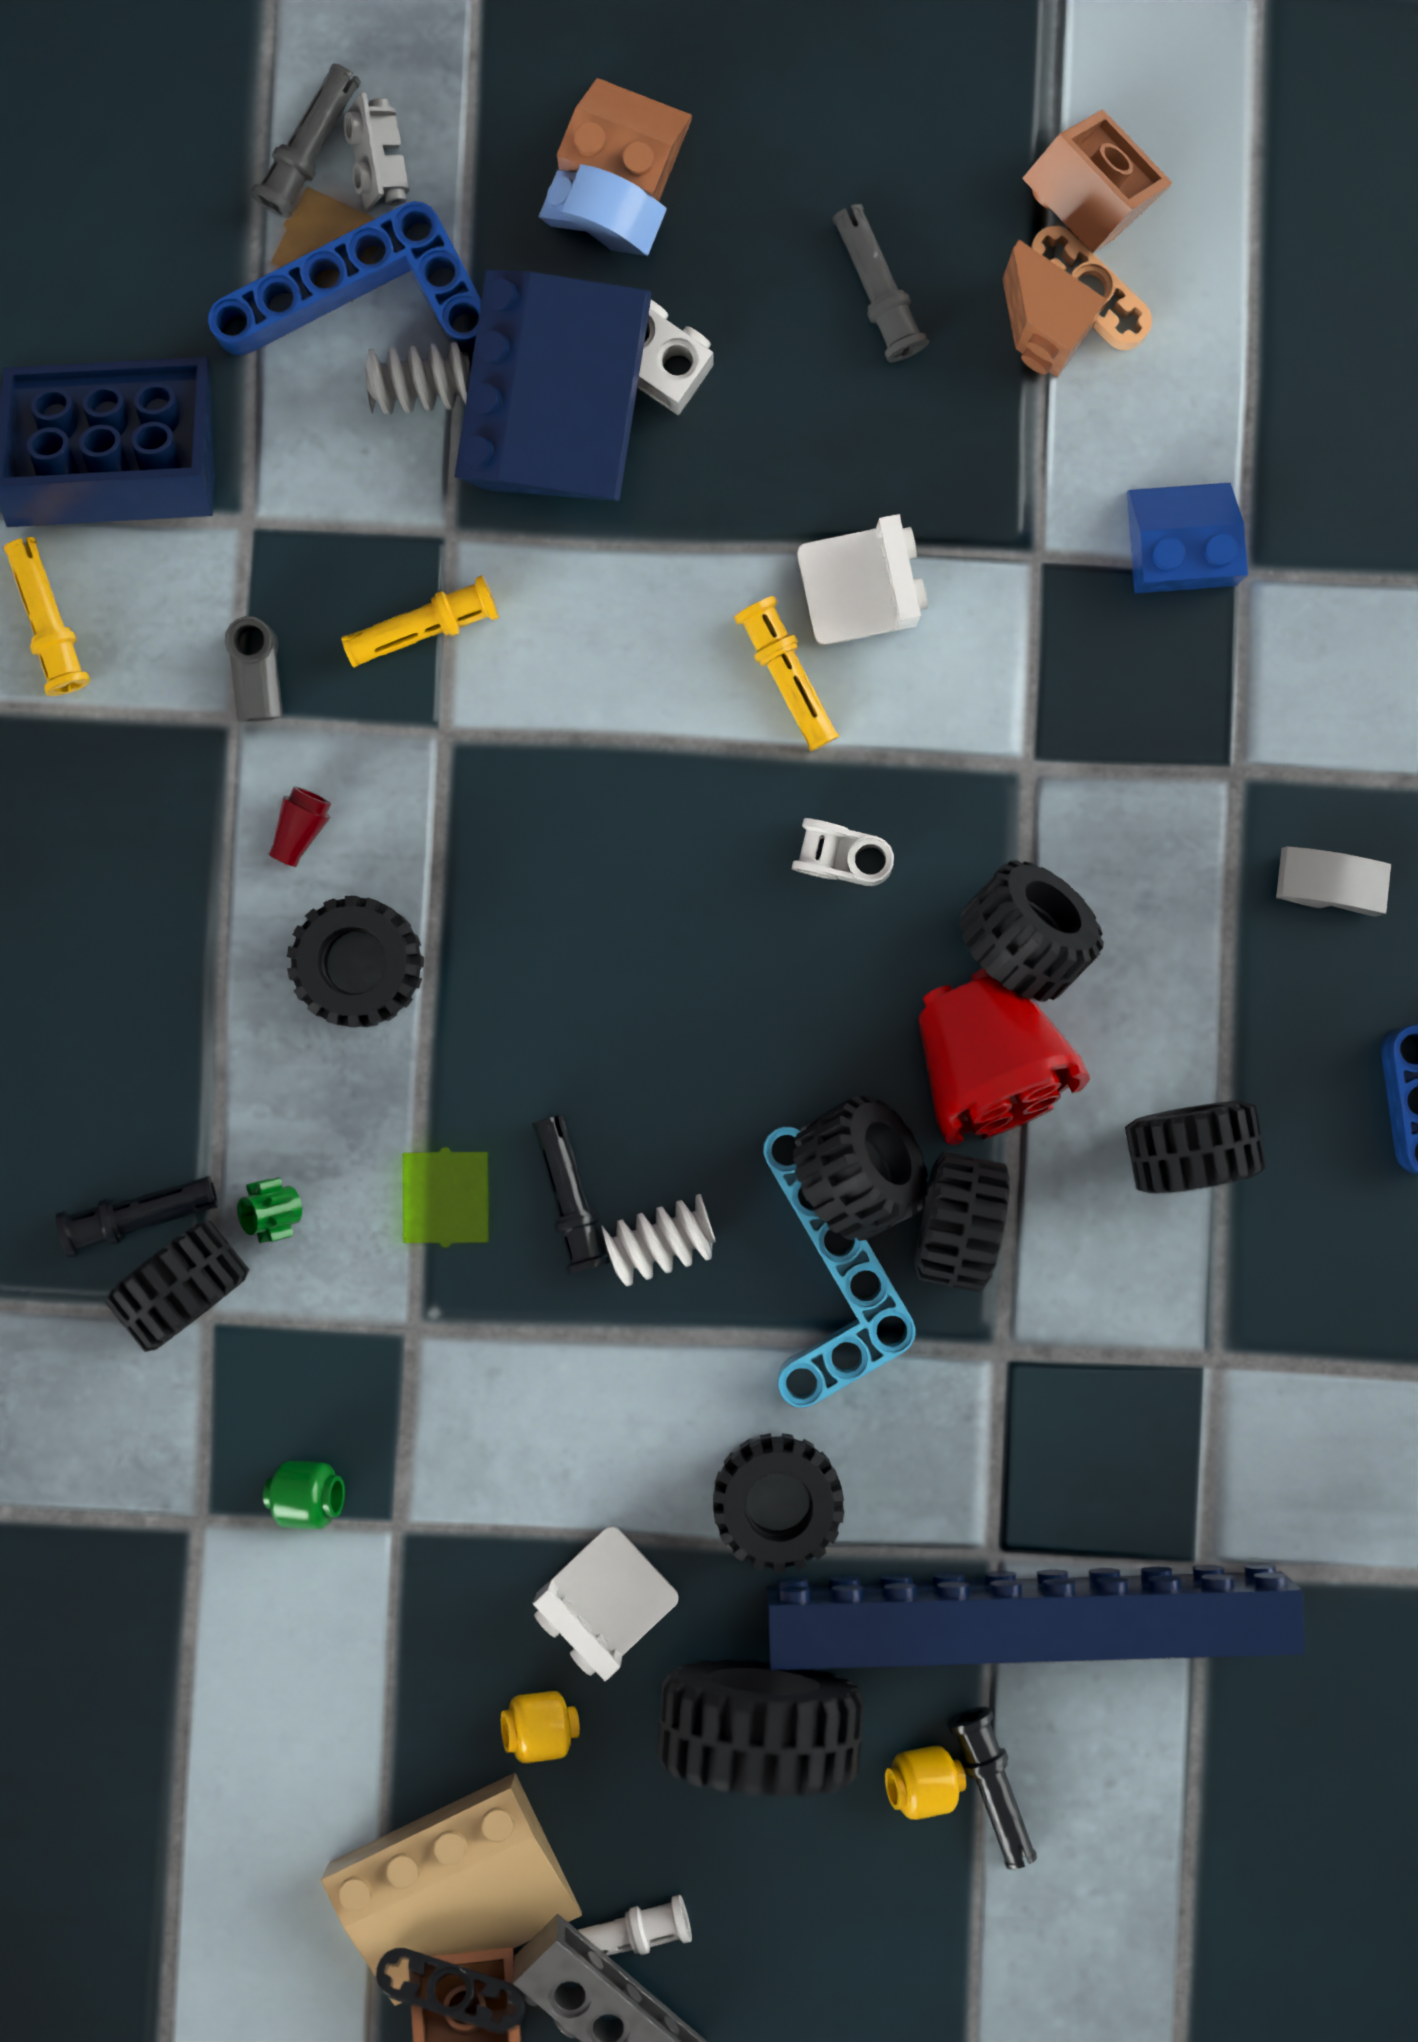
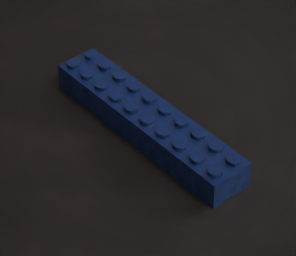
[767,1563,1305,1670]

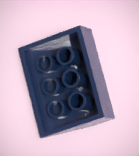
[454,270,652,501]
[0,357,215,527]

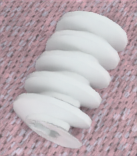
[602,1194,716,1286]

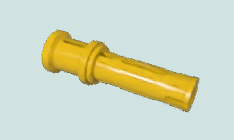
[3,537,91,696]
[341,575,500,668]
[734,596,839,752]

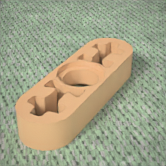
[1031,226,1152,350]

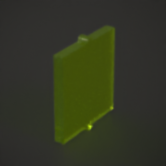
[402,1147,489,1248]

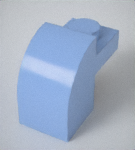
[538,164,667,256]

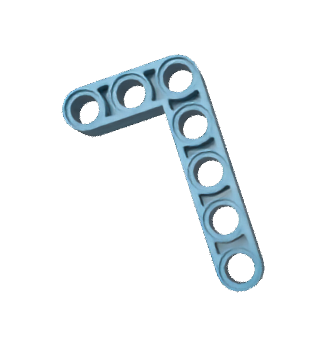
[763,1126,916,1408]

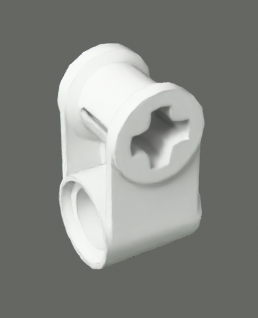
[791,818,894,886]

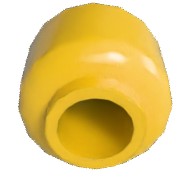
[500,1691,580,1763]
[885,1745,966,1820]

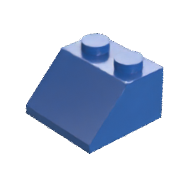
[1127,482,1248,594]

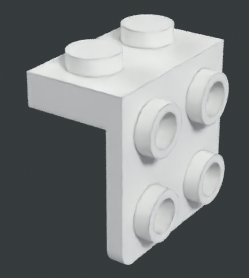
[797,514,927,645]
[533,1526,679,1681]

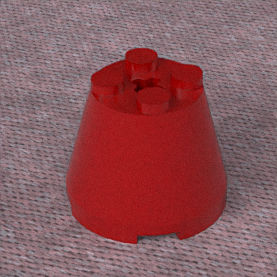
[918,968,1090,1145]

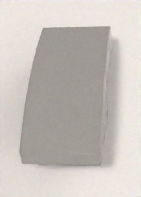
[1276,846,1391,917]

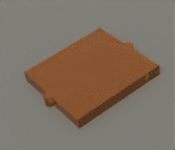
[271,187,379,302]

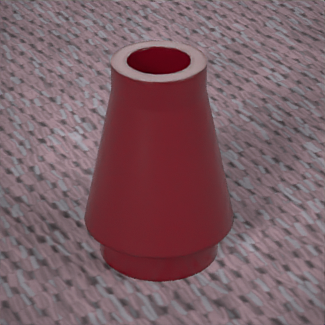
[268,786,331,867]

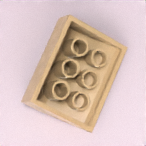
[321,1773,582,2006]

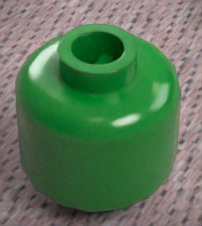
[263,1460,345,1530]

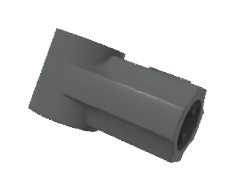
[225,616,283,722]

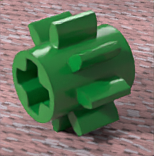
[237,1177,302,1243]

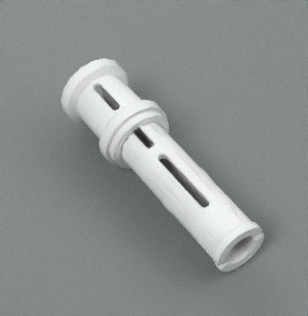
[578,1894,692,1956]

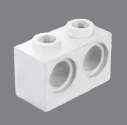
[637,300,713,416]

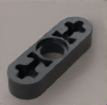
[376,1948,525,2034]

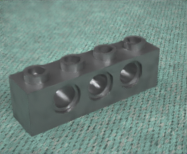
[513,1914,707,2042]

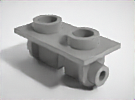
[344,92,409,212]

